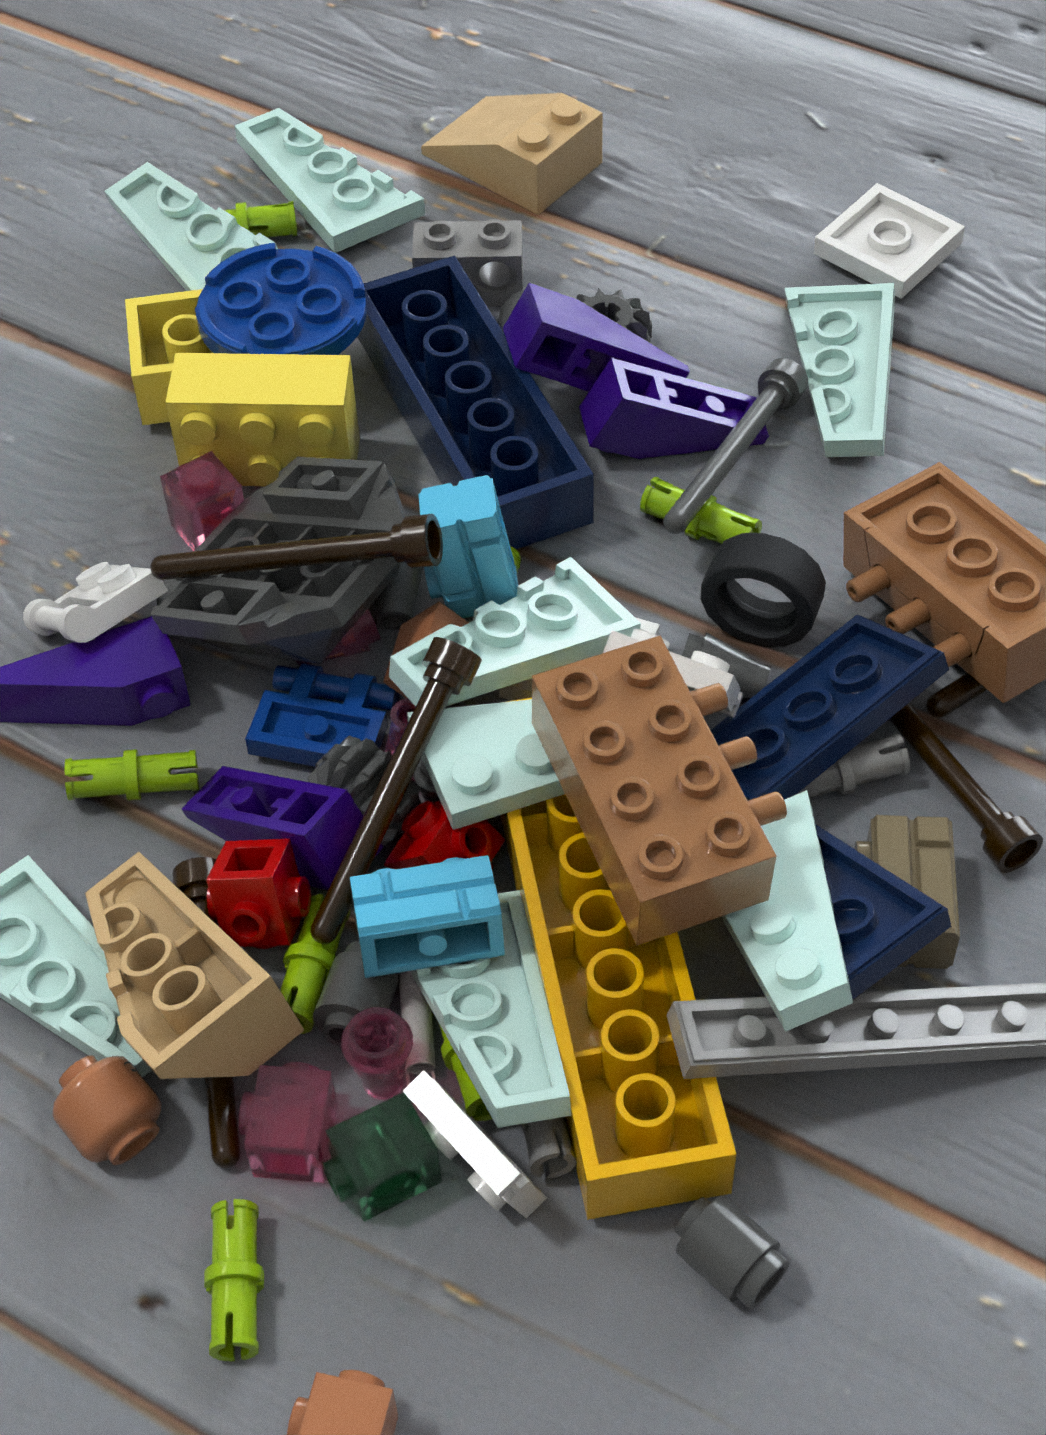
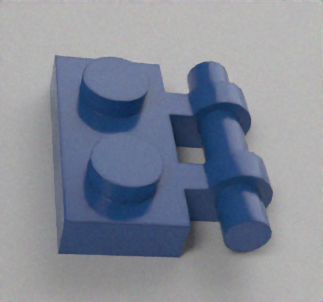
[245,663,399,767]

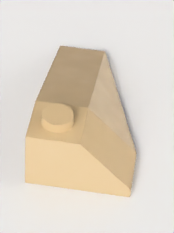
[85,852,304,1079]

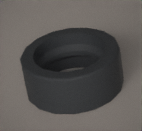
[700,533,826,647]

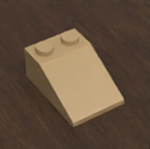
[421,93,603,215]

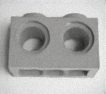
[412,219,523,307]

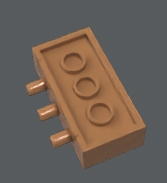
[843,462,1046,703]
[532,635,787,946]

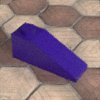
[503,283,690,392]
[579,358,769,459]
[0,616,191,726]
[181,766,383,891]

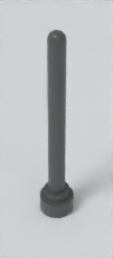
[663,358,808,534]

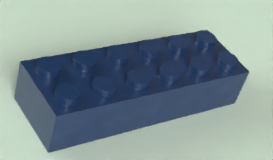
[357,255,594,550]

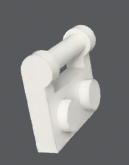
[23,562,168,643]

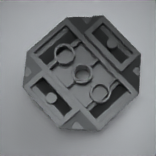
[151,457,406,664]

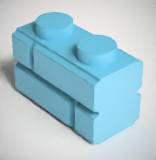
[418,475,519,618]
[350,855,505,978]

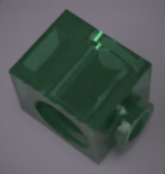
[322,1092,442,1222]

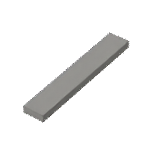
[666,983,1046,1079]

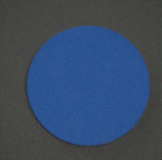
[195,243,367,355]

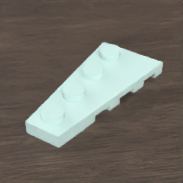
[235,108,425,253]
[105,162,278,291]
[784,283,895,457]
[389,557,641,707]
[407,699,565,830]
[721,790,853,1032]
[0,855,151,1077]
[410,890,571,1128]

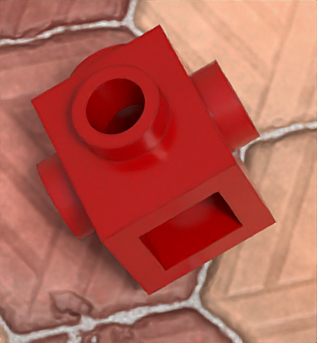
[384,801,505,871]
[206,838,311,949]

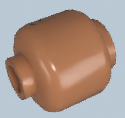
[52,1055,162,1166]

